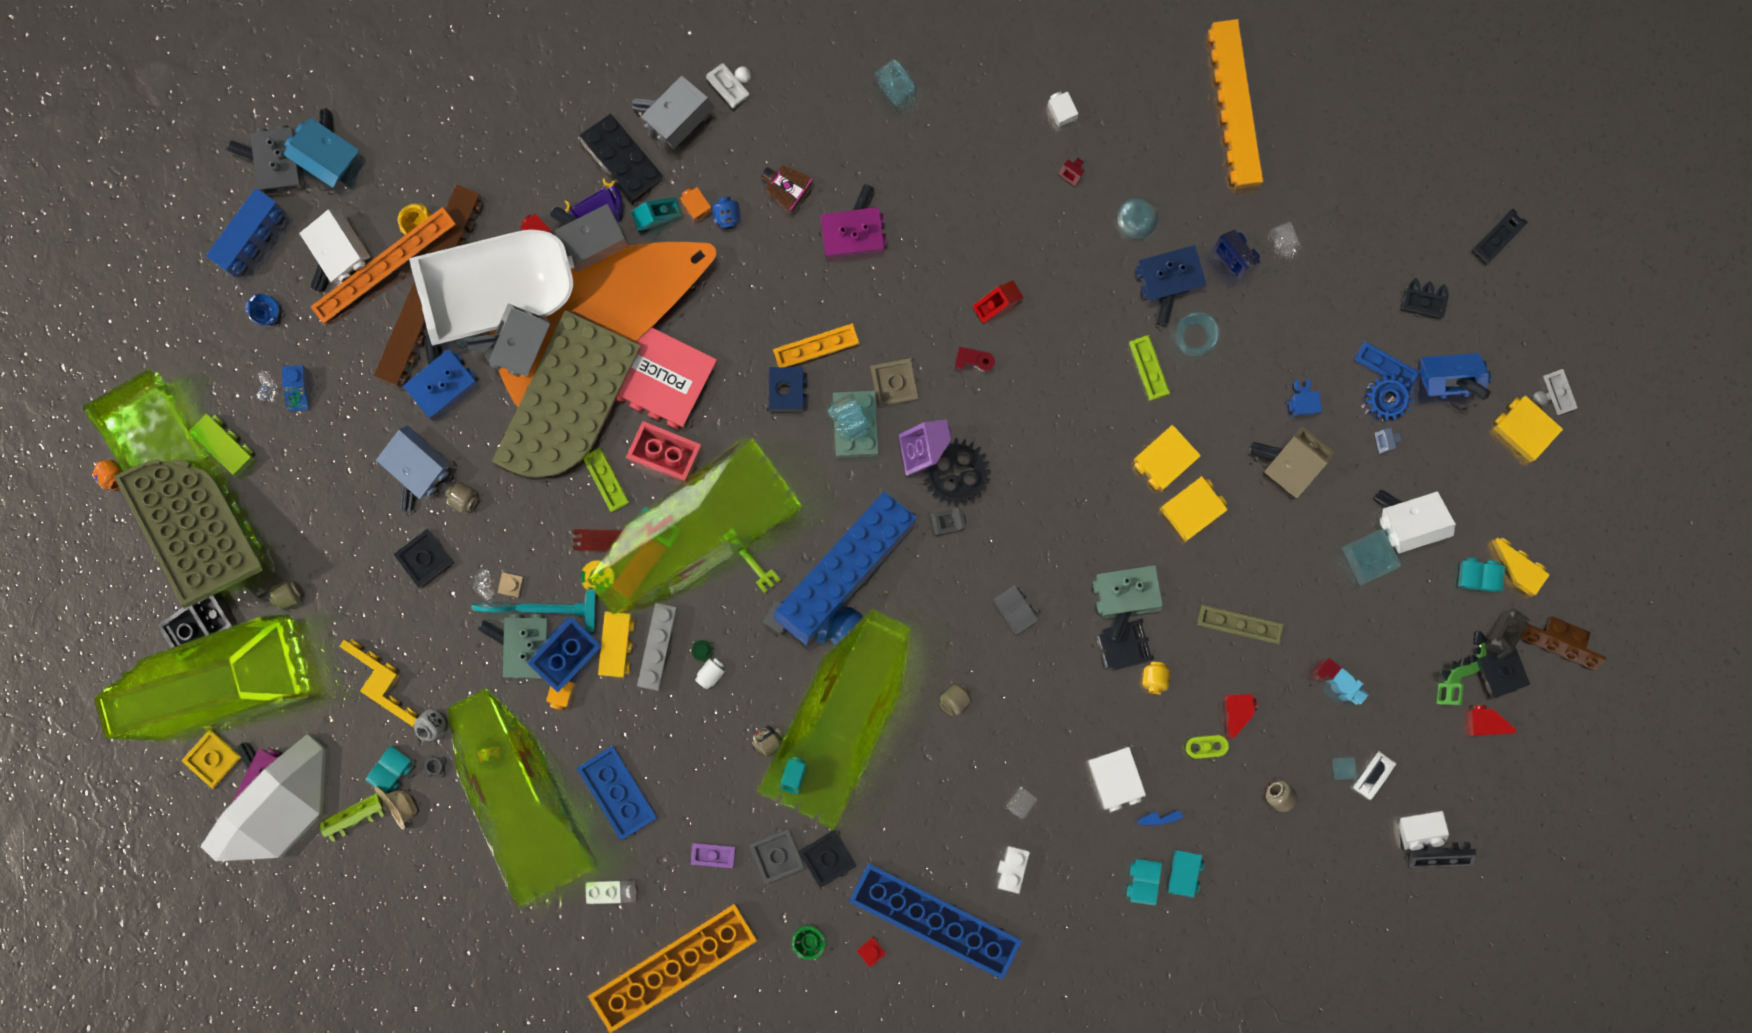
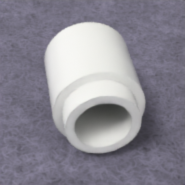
[695,658,726,690]

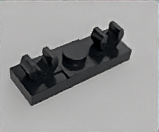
[1409,842,1476,868]

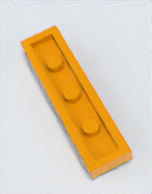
[773,323,859,367]

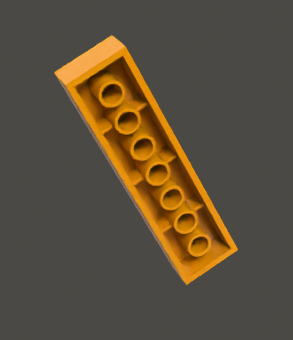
[588,903,758,1033]

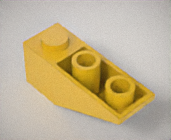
[1492,538,1550,597]

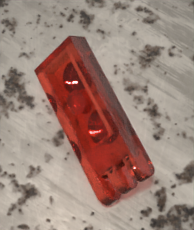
[572,529,630,552]

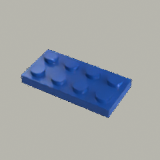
[576,746,657,841]

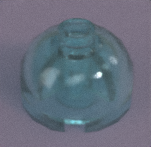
[1117,196,1159,239]

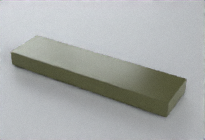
[1196,605,1284,645]

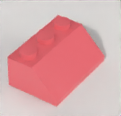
[626,421,701,482]

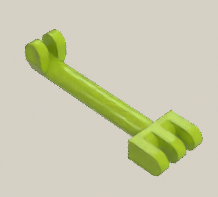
[722,528,781,594]

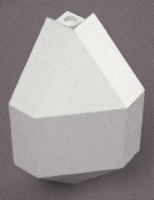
[200,734,326,861]

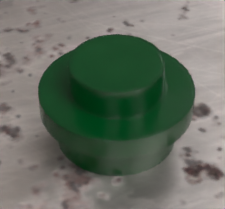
[691,640,713,661]

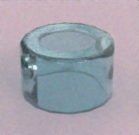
[874,59,917,107]
[1175,312,1219,357]

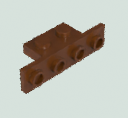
[1519,616,1606,671]

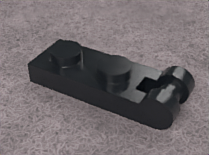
[1473,208,1528,264]

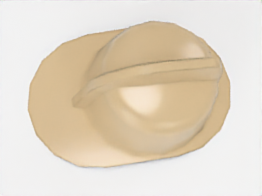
[374,786,417,829]

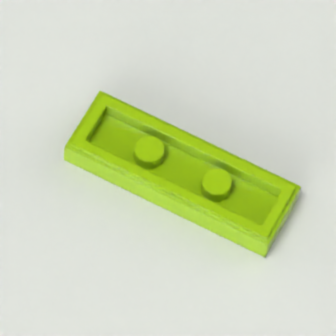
[1129,335,1170,401]
[583,447,630,513]

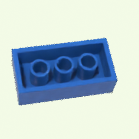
[206,188,284,277]

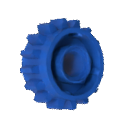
[1367,374,1413,420]

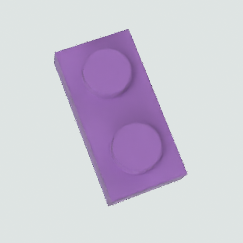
[691,843,735,868]

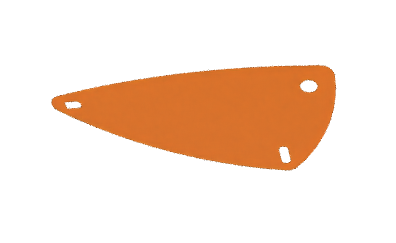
[490,242,716,407]

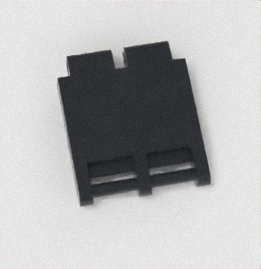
[1096,618,1154,671]

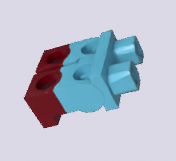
[1310,657,1369,705]

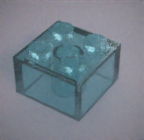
[1341,528,1402,586]

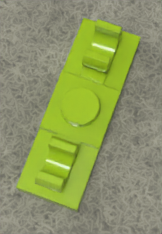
[320,793,384,841]

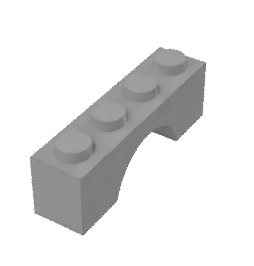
[637,603,678,692]

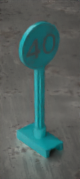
[471,587,596,632]

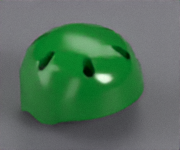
[792,925,826,960]

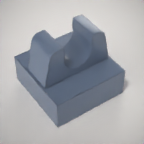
[1374,428,1402,454]

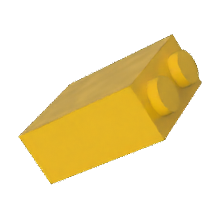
[1493,395,1563,462]
[1133,425,1201,492]
[1160,476,1228,542]

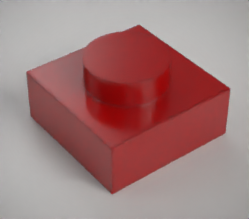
[856,937,886,967]

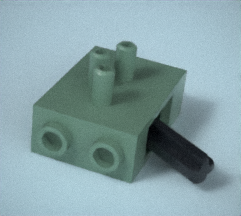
[1093,566,1163,642]
[478,614,549,679]

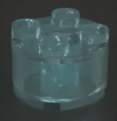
[827,393,872,442]

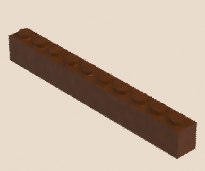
[373,184,483,388]

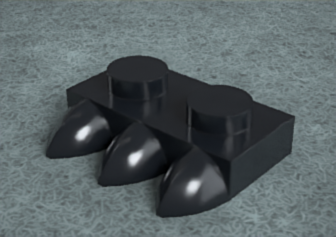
[1402,278,1449,318]

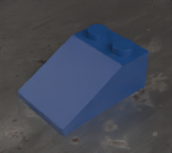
[527,617,601,693]

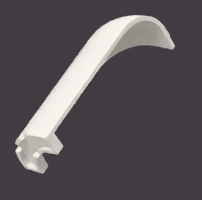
[409,230,574,345]

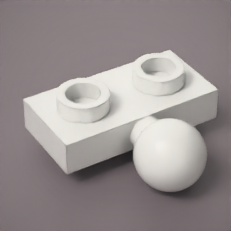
[706,63,751,108]

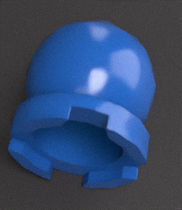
[817,607,868,649]

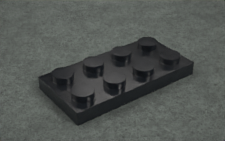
[578,113,663,202]

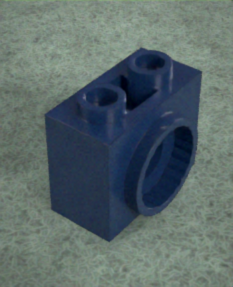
[769,367,808,412]

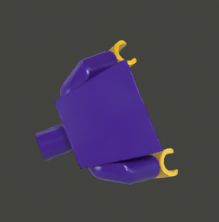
[558,178,623,222]

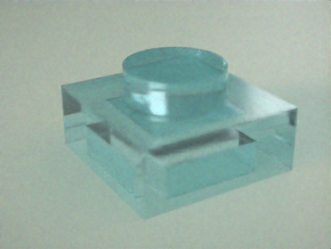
[1332,757,1356,780]

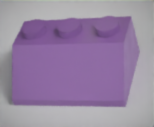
[898,419,951,476]

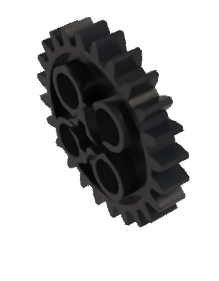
[922,438,991,507]

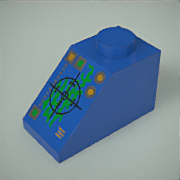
[282,365,309,412]

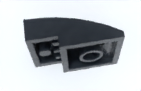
[157,592,239,661]

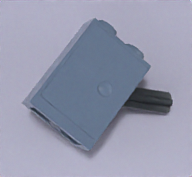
[376,425,451,512]

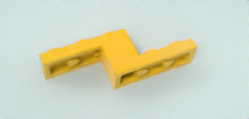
[339,639,418,727]

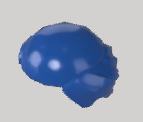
[245,293,280,325]

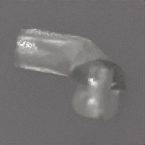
[256,370,275,402]
[475,569,494,602]

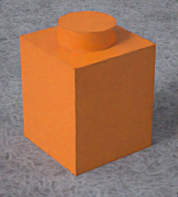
[680,187,712,223]

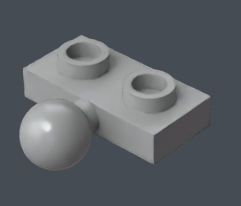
[1532,369,1578,416]

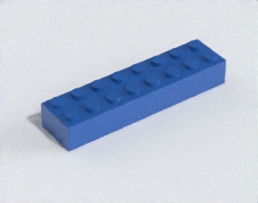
[774,491,917,646]
[849,863,1022,980]

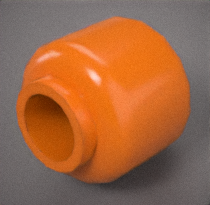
[93,459,124,491]

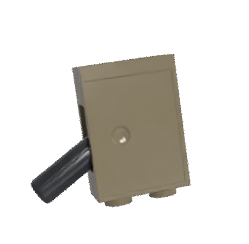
[1250,426,1335,498]

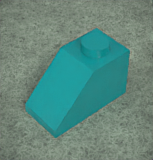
[631,197,683,231]

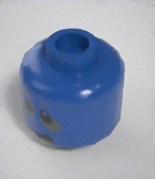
[712,196,741,228]

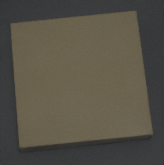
[870,358,919,407]

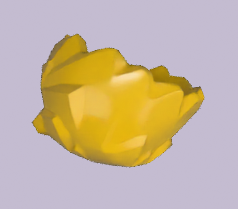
[398,203,432,235]

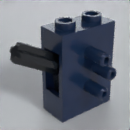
[1135,245,1207,325]

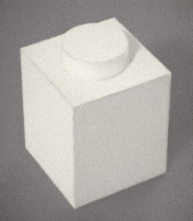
[1048,92,1078,127]

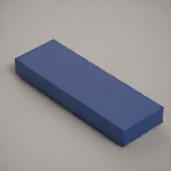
[1354,341,1420,390]

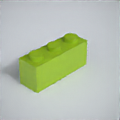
[189,413,255,477]

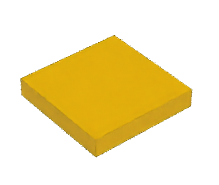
[181,729,242,789]

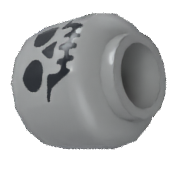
[414,709,446,741]

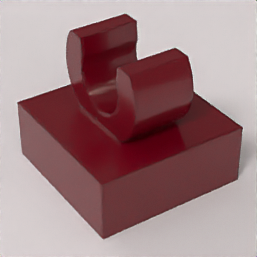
[1058,157,1085,186]

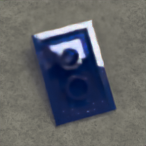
[1213,229,1261,281]

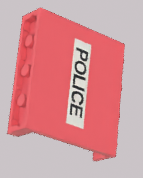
[616,327,718,430]

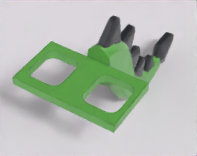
[1437,631,1487,705]

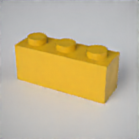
[598,612,635,678]

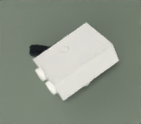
[299,208,370,292]
[1375,490,1455,553]

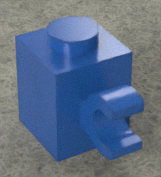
[1289,379,1322,417]

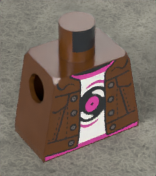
[761,165,813,215]

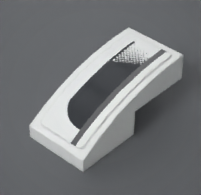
[1353,751,1396,800]

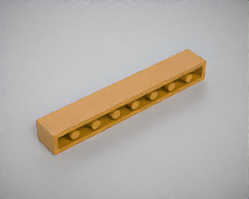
[1208,19,1263,189]

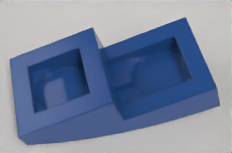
[1136,810,1183,826]

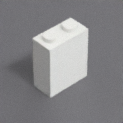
[1088,747,1146,812]

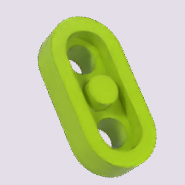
[1185,735,1229,759]

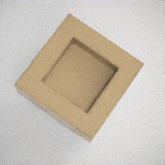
[498,573,524,598]

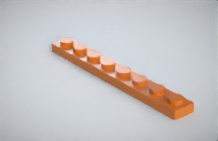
[311,207,457,324]

